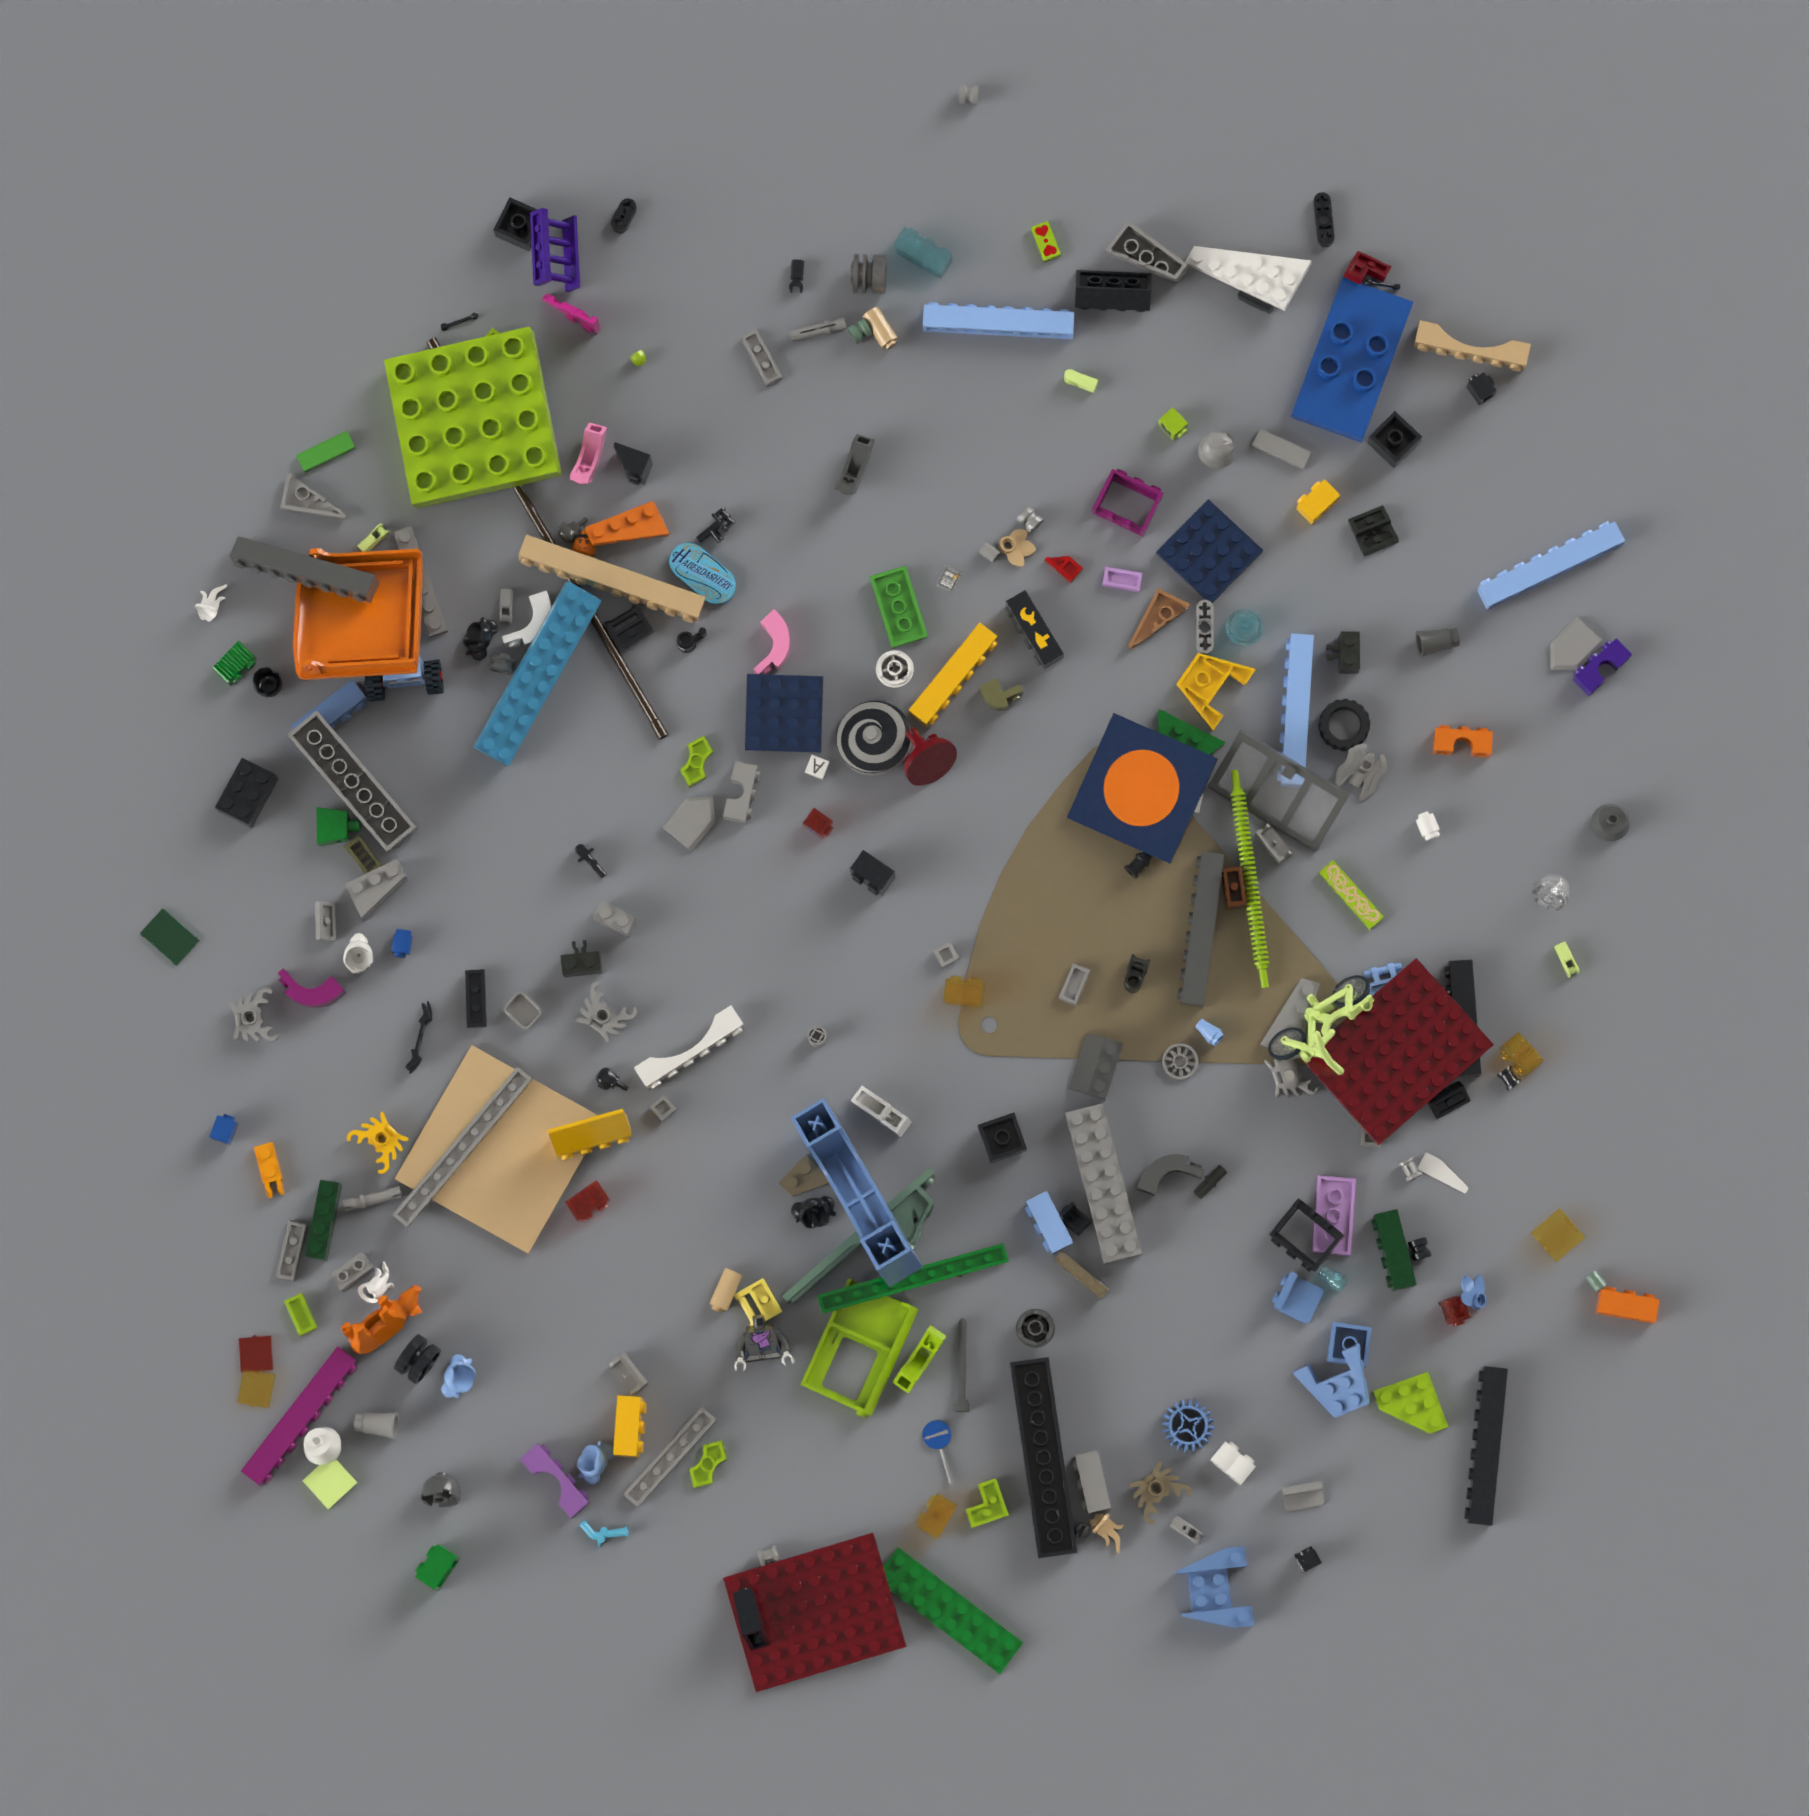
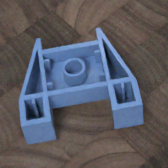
[1176,1546,1254,1628]

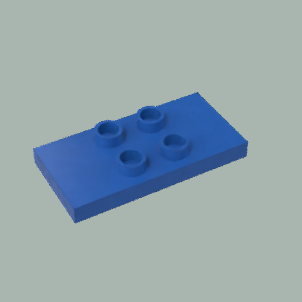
[1291,277,1413,443]

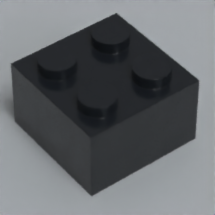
[493,197,538,251]
[1367,411,1422,468]
[850,850,896,896]
[978,1112,1027,1164]

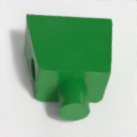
[316,807,361,846]

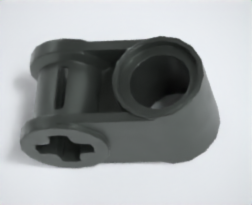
[1124,954,1150,993]

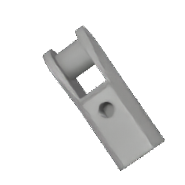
[499,589,513,624]
[1169,1515,1206,1545]

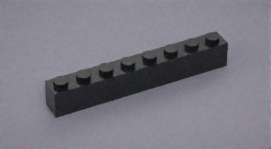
[1464,1366,1508,1526]

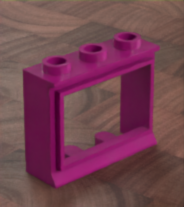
[1092,469,1163,537]

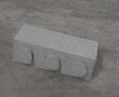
[1072,1450,1111,1514]

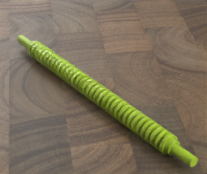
[1230,770,1270,988]

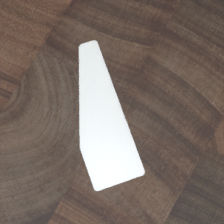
[1418,1152,1468,1193]

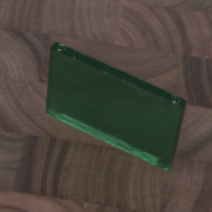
[140,908,200,966]

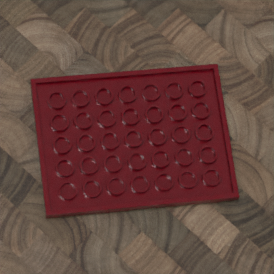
[1300,958,1494,1146]
[723,1533,907,1692]

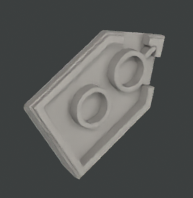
[1550,617,1604,671]
[662,796,716,852]

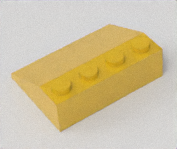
[547,1108,633,1160]

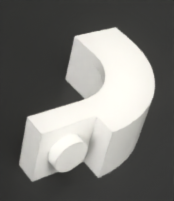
[502,590,552,649]

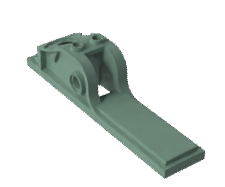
[782,1168,935,1304]

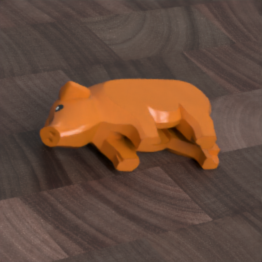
[341,1285,422,1354]

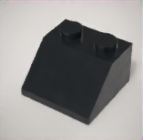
[613,442,653,485]

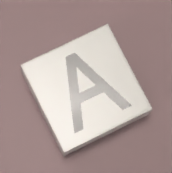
[805,755,830,780]

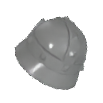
[1198,431,1235,469]

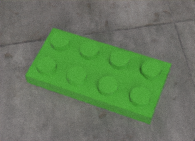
[869,565,928,649]

